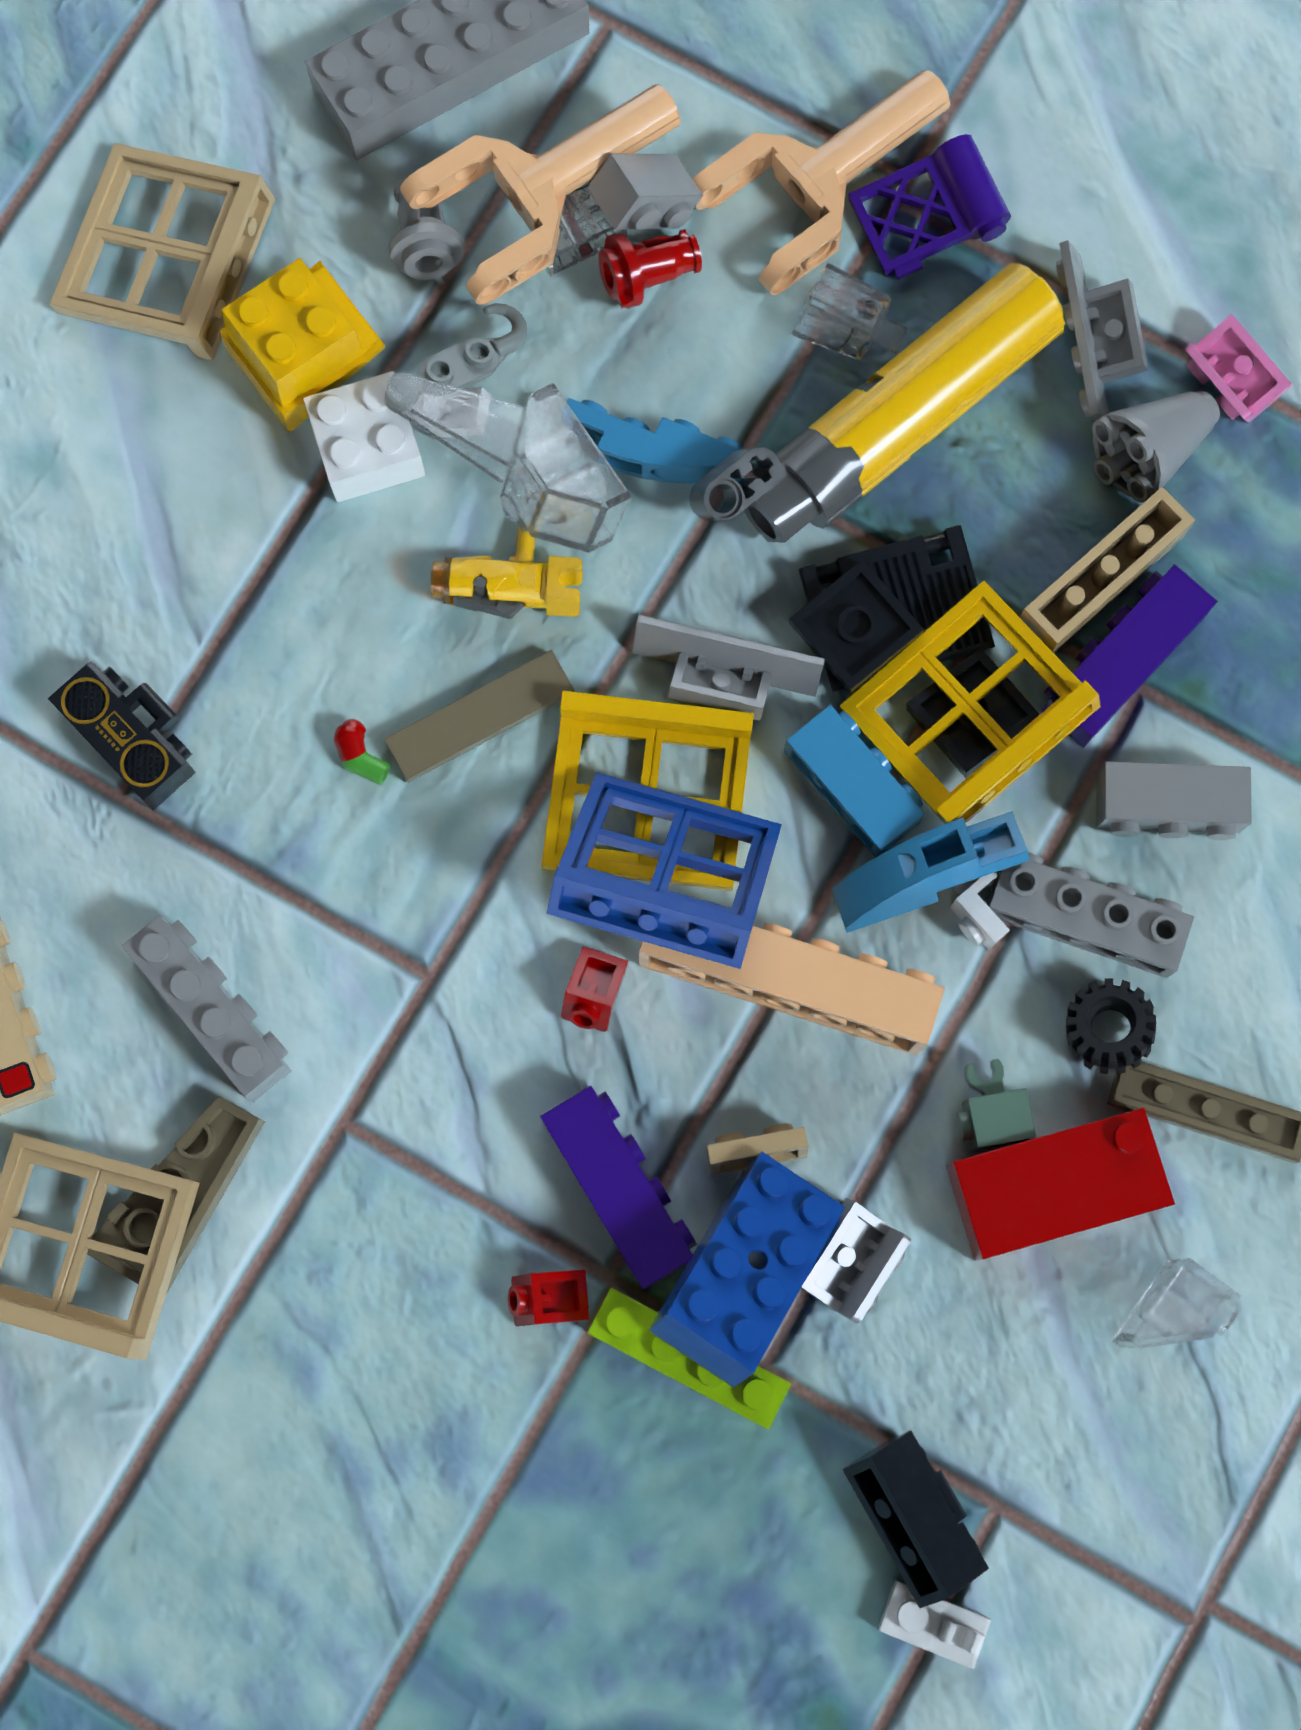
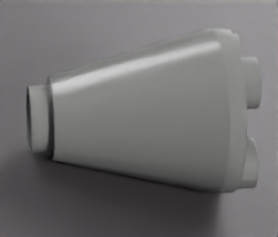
[1092,391,1220,503]

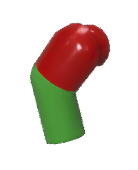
[333,719,391,785]

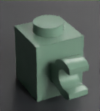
[956,1059,1037,1151]

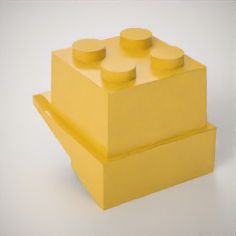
[219,258,385,432]

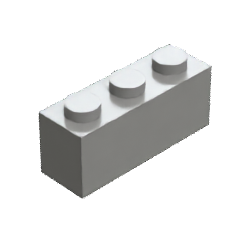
[1096,762,1252,840]

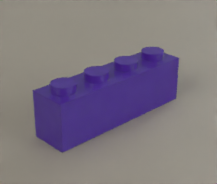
[1041,564,1218,748]
[540,1086,697,1290]

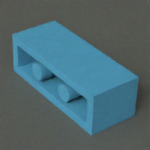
[784,704,925,858]

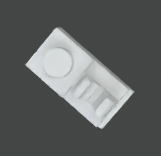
[877,1579,991,1669]

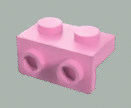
[1185,314,1293,423]

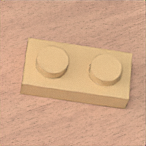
[707,1123,809,1176]

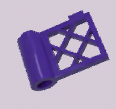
[848,134,1011,280]

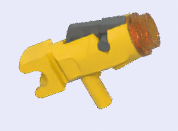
[431,522,583,619]

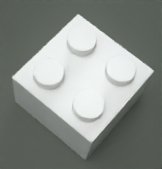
[303,371,426,503]

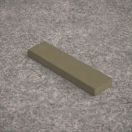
[384,650,575,783]
[1107,1062,1301,1163]

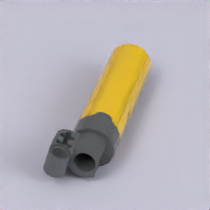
[689,263,1065,543]

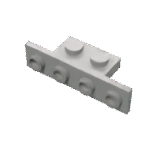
[1056,240,1149,421]
[632,615,825,721]

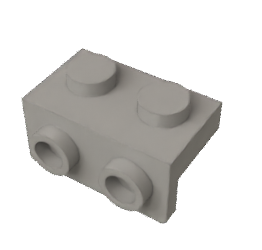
[801,1198,911,1324]

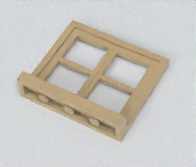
[49,143,275,361]
[0,1132,200,1360]

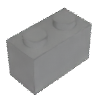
[588,154,703,230]

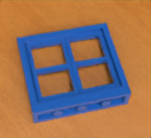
[546,772,782,969]

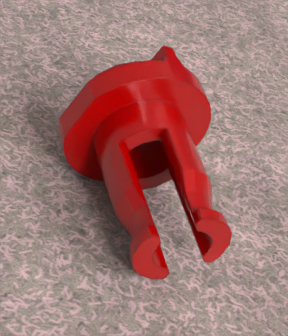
[598,229,702,309]

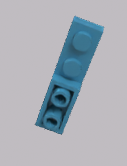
[561,398,743,483]
[832,811,1030,933]

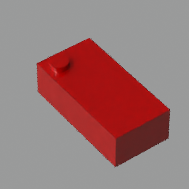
[946,1108,1175,1261]

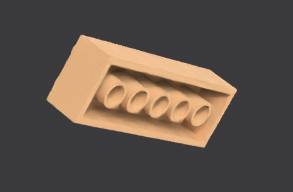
[639,894,945,1056]

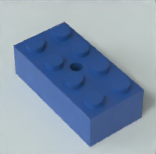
[648,1152,845,1388]

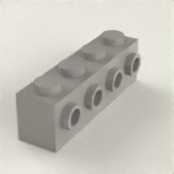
[987,852,1194,978]
[121,915,292,1102]

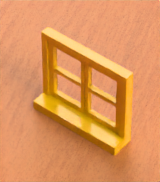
[840,581,1101,824]
[541,691,754,891]

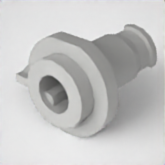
[389,176,464,285]

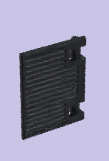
[798,525,995,692]

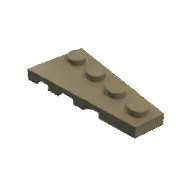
[87,1096,265,1295]

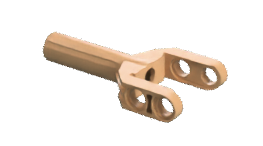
[693,69,950,295]
[400,84,680,305]

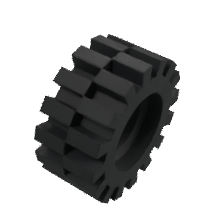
[1066,978,1156,1074]

